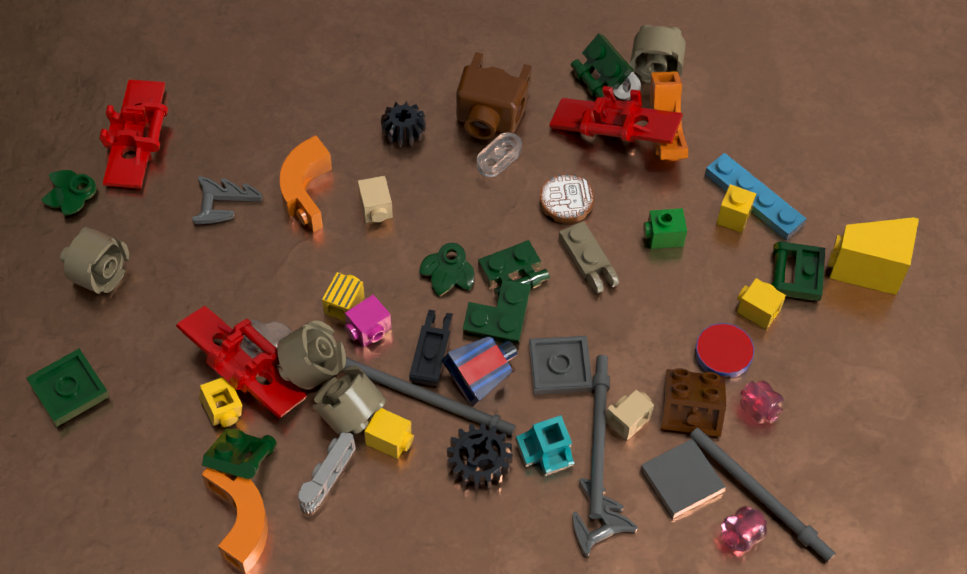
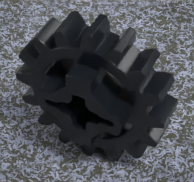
[447,423,513,489]

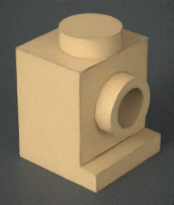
[606,390,654,441]

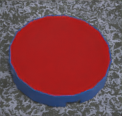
[695,323,754,378]

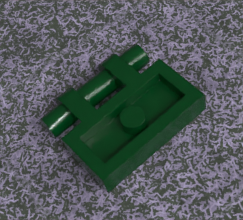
[571,33,634,98]
[478,240,550,299]

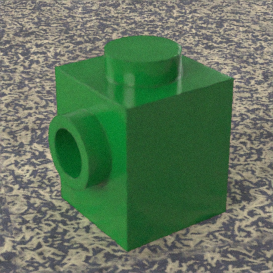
[643,208,687,249]

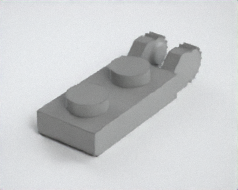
[298,432,355,513]

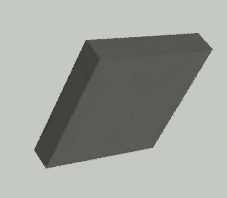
[529,336,593,395]
[641,438,726,518]

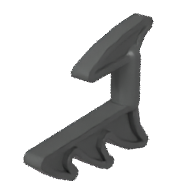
[192,176,263,224]
[572,478,638,557]

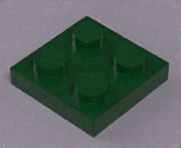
[26,348,110,427]

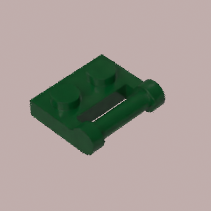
[771,241,826,301]
[202,428,277,479]

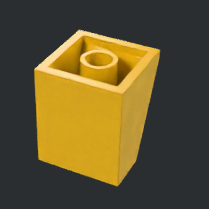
[827,217,919,295]

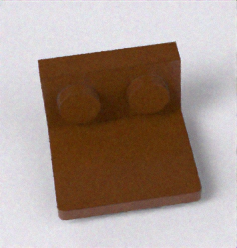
[661,368,727,437]

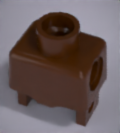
[456,52,532,140]

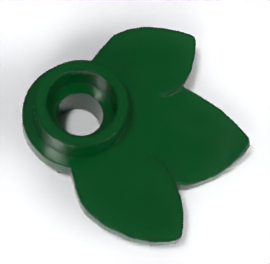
[41,170,97,215]
[419,243,475,296]

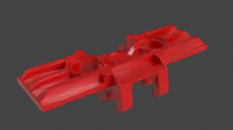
[99,80,168,188]
[549,86,683,144]
[176,306,307,419]

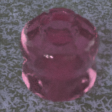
[740,380,784,424]
[721,506,767,552]

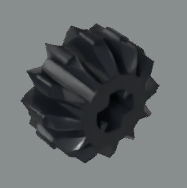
[381,100,426,147]

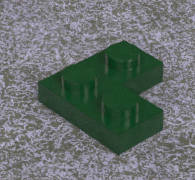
[463,280,531,343]

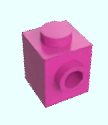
[344,294,392,347]

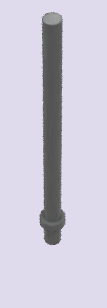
[344,357,516,436]

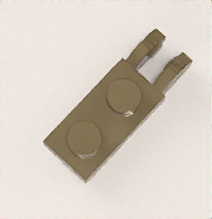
[559,221,619,293]

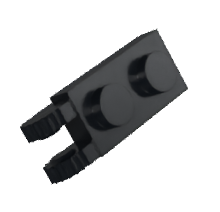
[409,309,453,386]

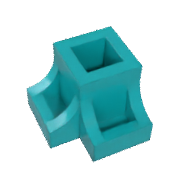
[515,415,575,476]

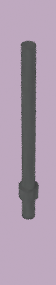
[589,355,610,519]
[690,427,836,562]

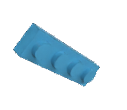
[705,153,807,240]

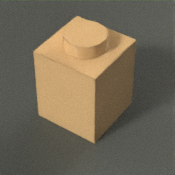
[358,176,393,223]

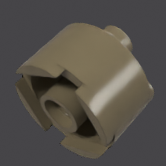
[630,25,686,84]
[60,227,129,294]
[278,320,346,390]
[313,366,386,434]

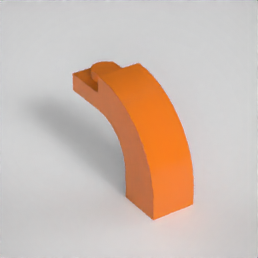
[650,72,689,161]
[279,135,332,232]
[202,467,268,574]

